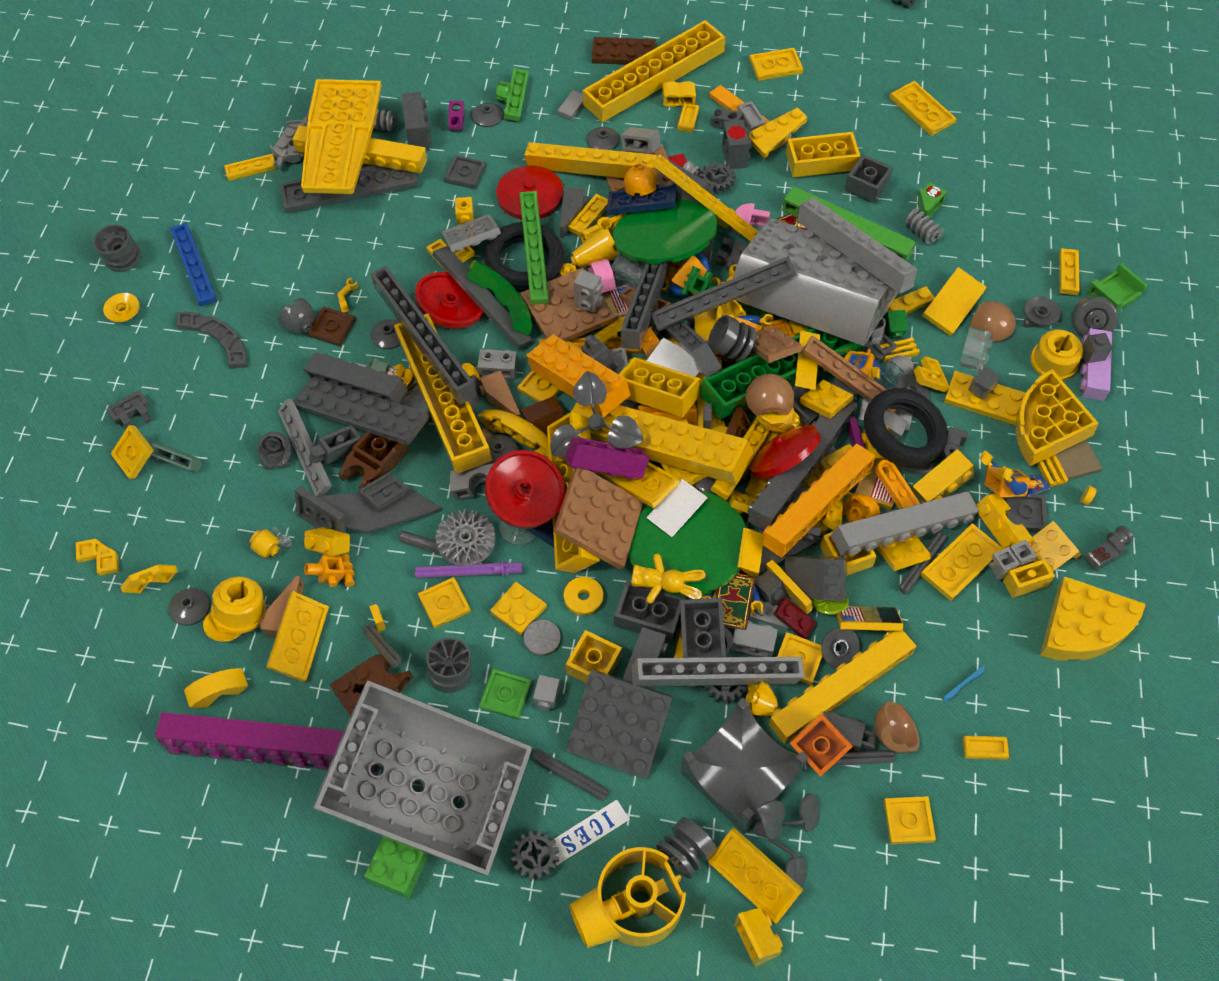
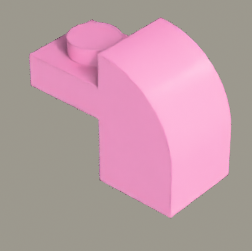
[731,203,770,234]
[588,259,616,293]

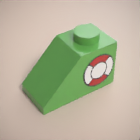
[917,182,947,218]

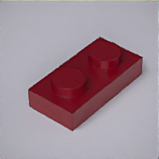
[773,597,816,639]

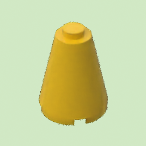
[570,226,621,268]

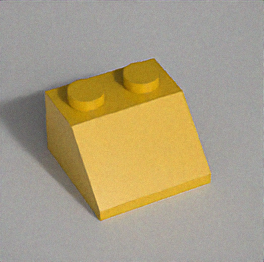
[734,908,783,967]

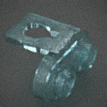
[874,361,904,390]

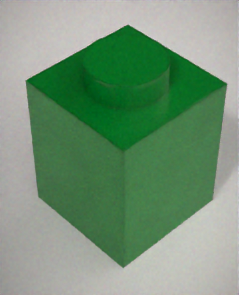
[883,310,908,339]

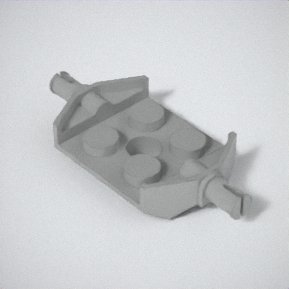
[270,113,309,169]

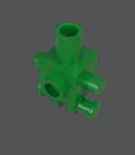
[680,266,718,296]

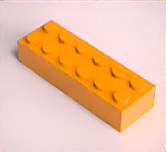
[526,334,631,417]

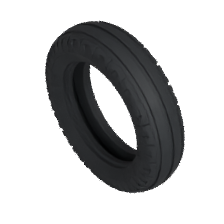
[484,222,564,291]
[864,388,948,468]

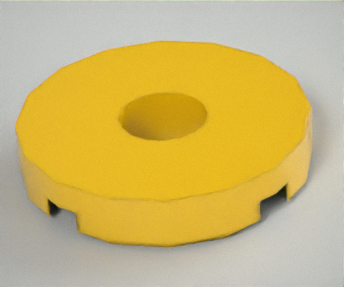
[563,577,604,616]

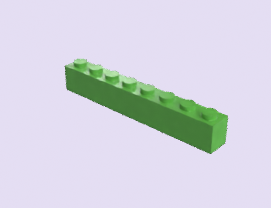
[782,186,916,261]

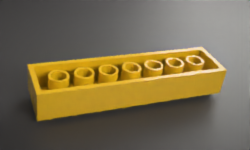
[547,412,600,574]

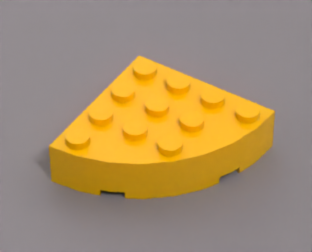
[1015,369,1099,466]
[1040,577,1146,661]

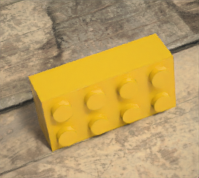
[786,132,861,177]
[619,357,700,417]

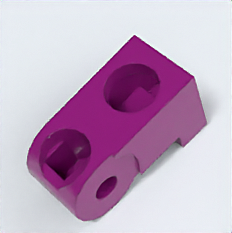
[449,101,465,131]

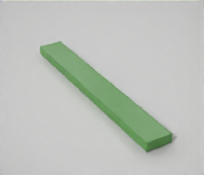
[520,191,549,305]

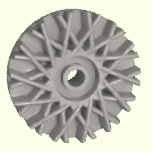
[435,509,495,566]

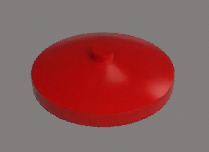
[496,165,563,220]
[414,272,484,329]
[749,425,821,478]
[485,450,565,529]

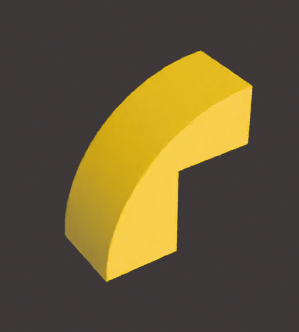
[184,668,248,708]

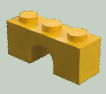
[976,494,1034,549]

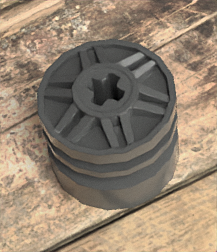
[93,224,141,272]
[708,315,756,363]
[656,817,717,879]

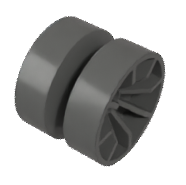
[426,638,472,693]

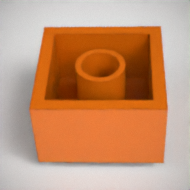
[790,711,853,777]

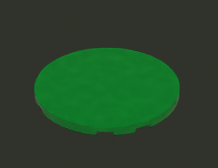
[613,199,717,264]
[629,491,746,597]

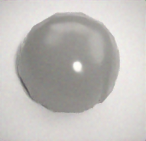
[886,355,914,383]

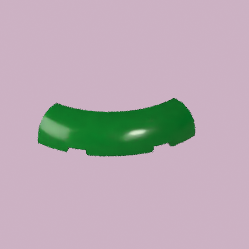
[467,260,532,336]

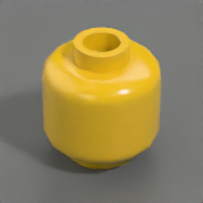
[249,529,280,558]

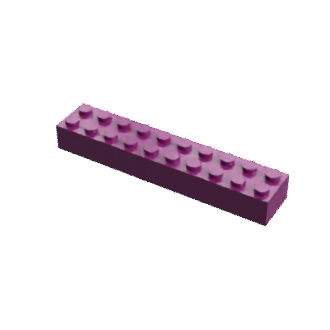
[155,712,378,773]

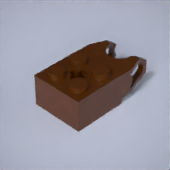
[338,432,409,489]
[329,649,413,716]

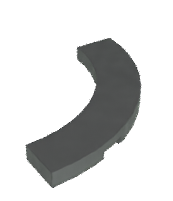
[176,312,248,369]

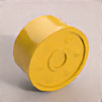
[1030,330,1084,381]
[211,576,266,634]

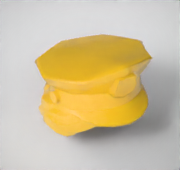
[757,408,800,432]

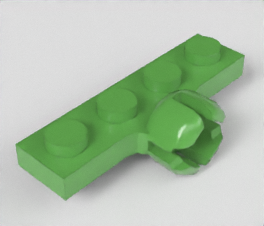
[495,68,529,122]

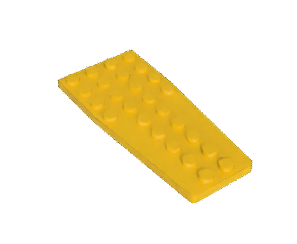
[301,79,382,194]

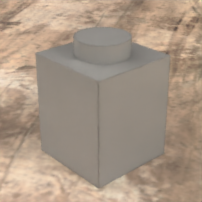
[533,675,560,711]

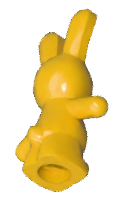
[631,554,706,604]

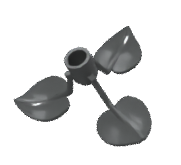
[550,371,644,458]
[755,793,820,887]

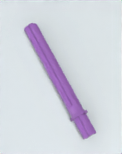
[415,560,522,578]

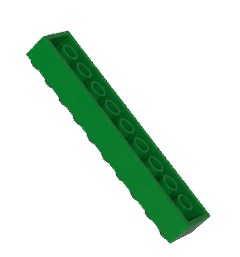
[700,328,867,420]

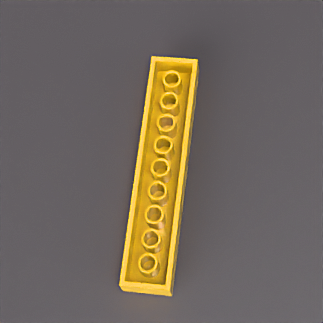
[582,20,726,123]
[394,313,492,474]
[571,402,753,485]

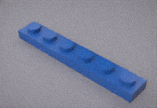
[170,223,217,306]

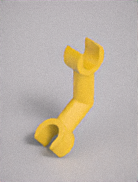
[337,278,359,313]

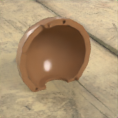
[969,301,1016,343]
[745,374,794,415]
[874,701,920,753]

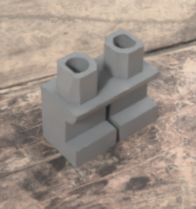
[988,540,1037,580]

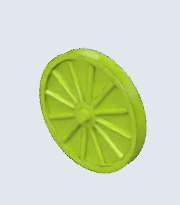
[812,595,849,615]

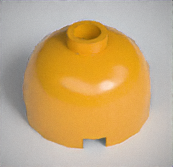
[624,163,658,196]
[842,494,881,524]

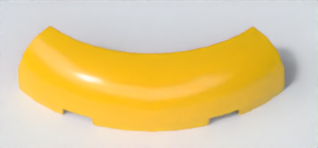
[477,409,549,459]

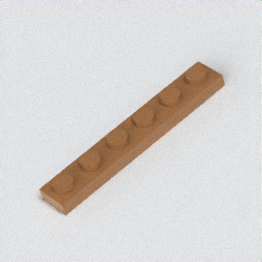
[801,336,897,414]

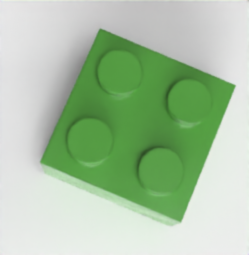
[364,837,428,900]

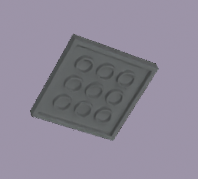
[566,669,673,779]

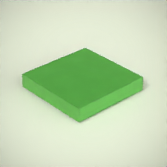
[479,669,532,720]

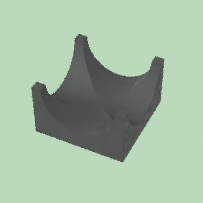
[681,698,809,834]

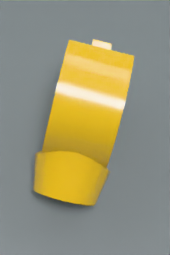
[569,847,686,948]

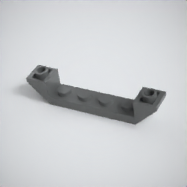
[660,321,722,378]

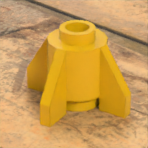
[715,300,746,321]
[745,681,778,717]

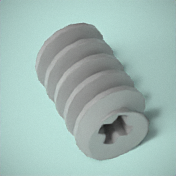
[373,109,398,133]
[905,208,944,245]

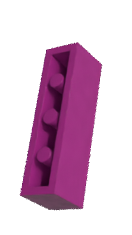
[565,436,649,479]

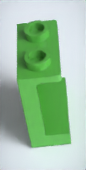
[1086,263,1147,312]

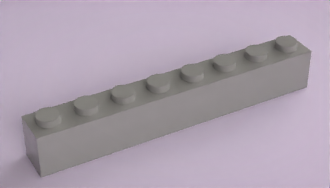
[797,198,918,294]
[831,491,979,556]
[631,657,804,686]

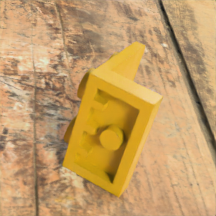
[1029,521,1083,572]

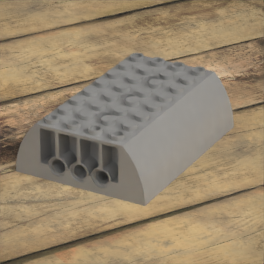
[733,218,898,346]
[313,680,532,876]

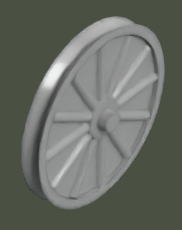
[524,620,561,655]

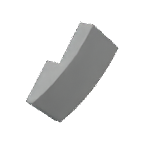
[884,411,908,439]

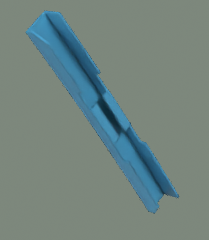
[942,666,985,703]

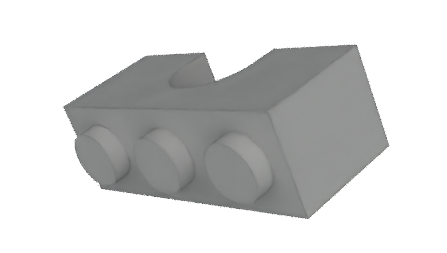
[450,463,494,500]

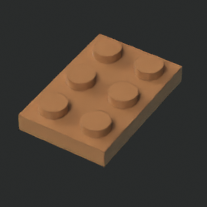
[751,326,802,363]

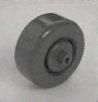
[1071,296,1118,337]

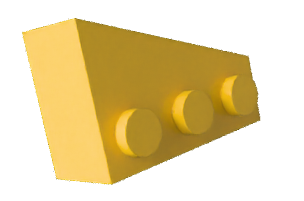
[913,449,974,503]

